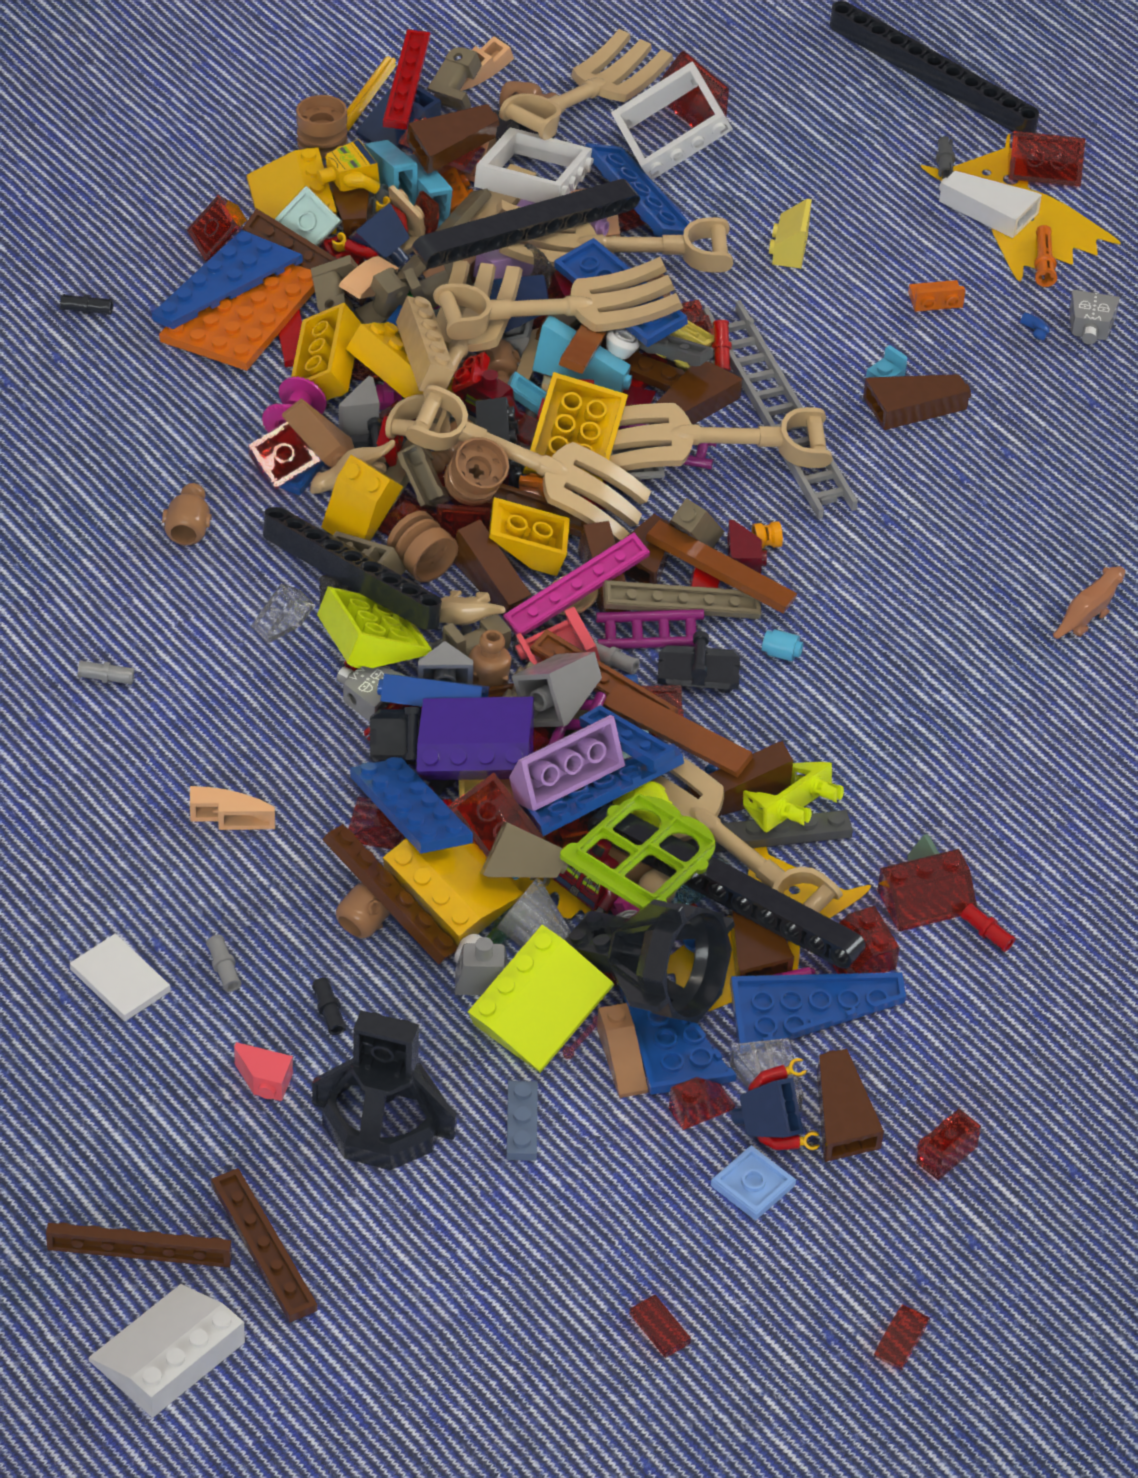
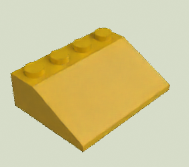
[247,148,337,234]
[523,372,628,482]
[383,839,524,946]

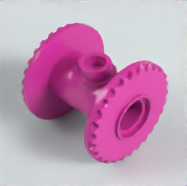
[262,376,327,446]

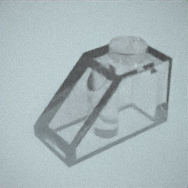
[251,583,316,643]

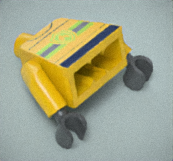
[317,139,389,203]

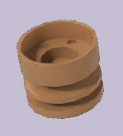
[296,95,348,158]
[444,437,509,506]
[387,511,458,582]

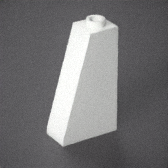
[939,171,1042,238]

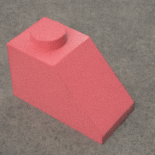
[234,1042,293,1101]

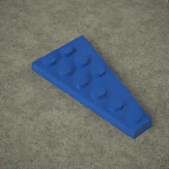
[152,230,303,329]
[519,743,684,836]
[730,972,906,1056]
[617,982,737,1095]

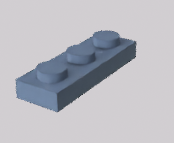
[506,1081,538,1161]

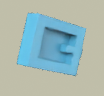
[866,345,907,378]

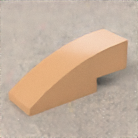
[461,36,514,91]
[339,256,399,299]
[190,786,275,830]

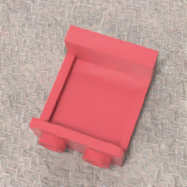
[515,606,600,665]

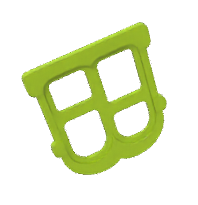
[560,794,715,909]

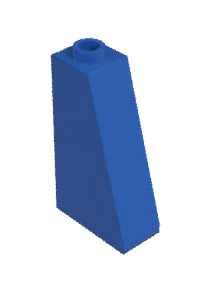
[377,674,490,707]

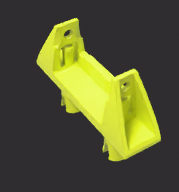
[743,762,844,832]

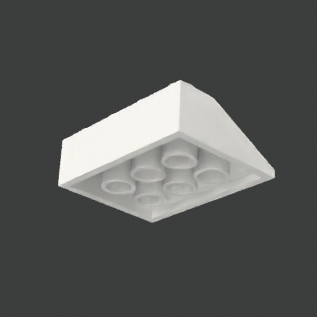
[89,1284,245,1418]

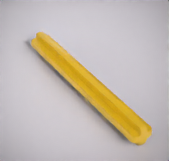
[346,56,396,131]

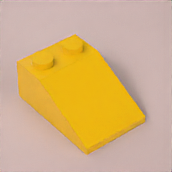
[321,455,404,541]
[489,497,570,576]

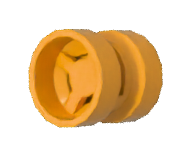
[751,521,783,549]

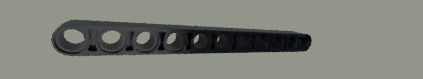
[830,1,1039,138]
[411,179,640,269]
[587,803,866,968]

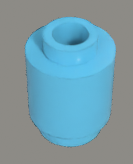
[762,629,803,662]

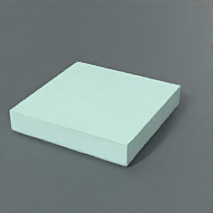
[275,186,342,246]

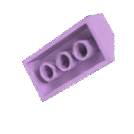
[509,715,625,811]

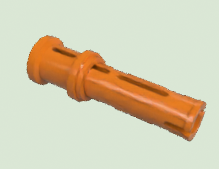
[1034,225,1057,287]

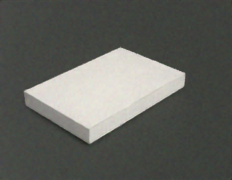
[70,933,170,1021]

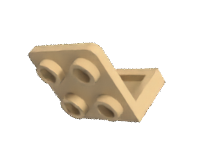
[388,185,426,255]

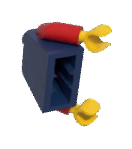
[332,196,409,267]
[731,1058,820,1150]

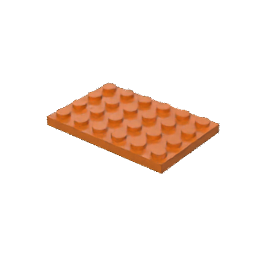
[159,264,315,371]

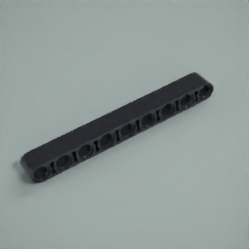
[263,507,442,630]

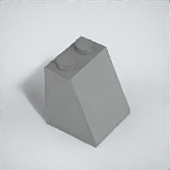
[512,652,602,727]

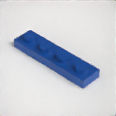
[579,705,675,770]

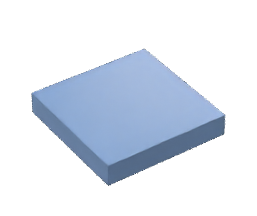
[711,1145,796,1221]

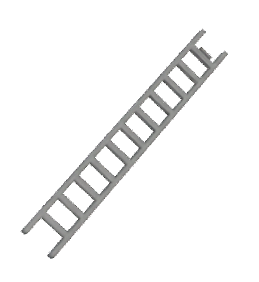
[703,300,858,519]

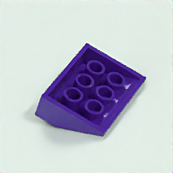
[417,697,534,780]

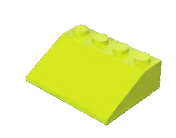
[317,586,432,668]
[468,925,614,1073]

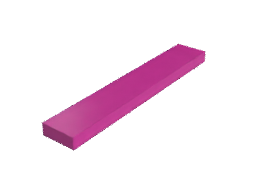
[503,533,650,636]

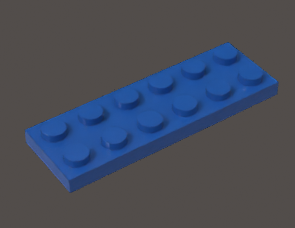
[584,143,690,237]
[554,238,688,347]
[350,757,473,854]

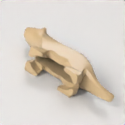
[310,440,395,494]
[440,590,505,625]

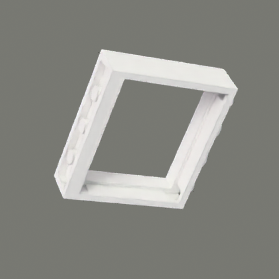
[611,61,733,180]
[474,127,594,203]

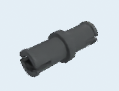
[936,136,955,179]

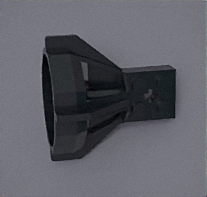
[565,899,735,1023]
[312,1010,457,1170]

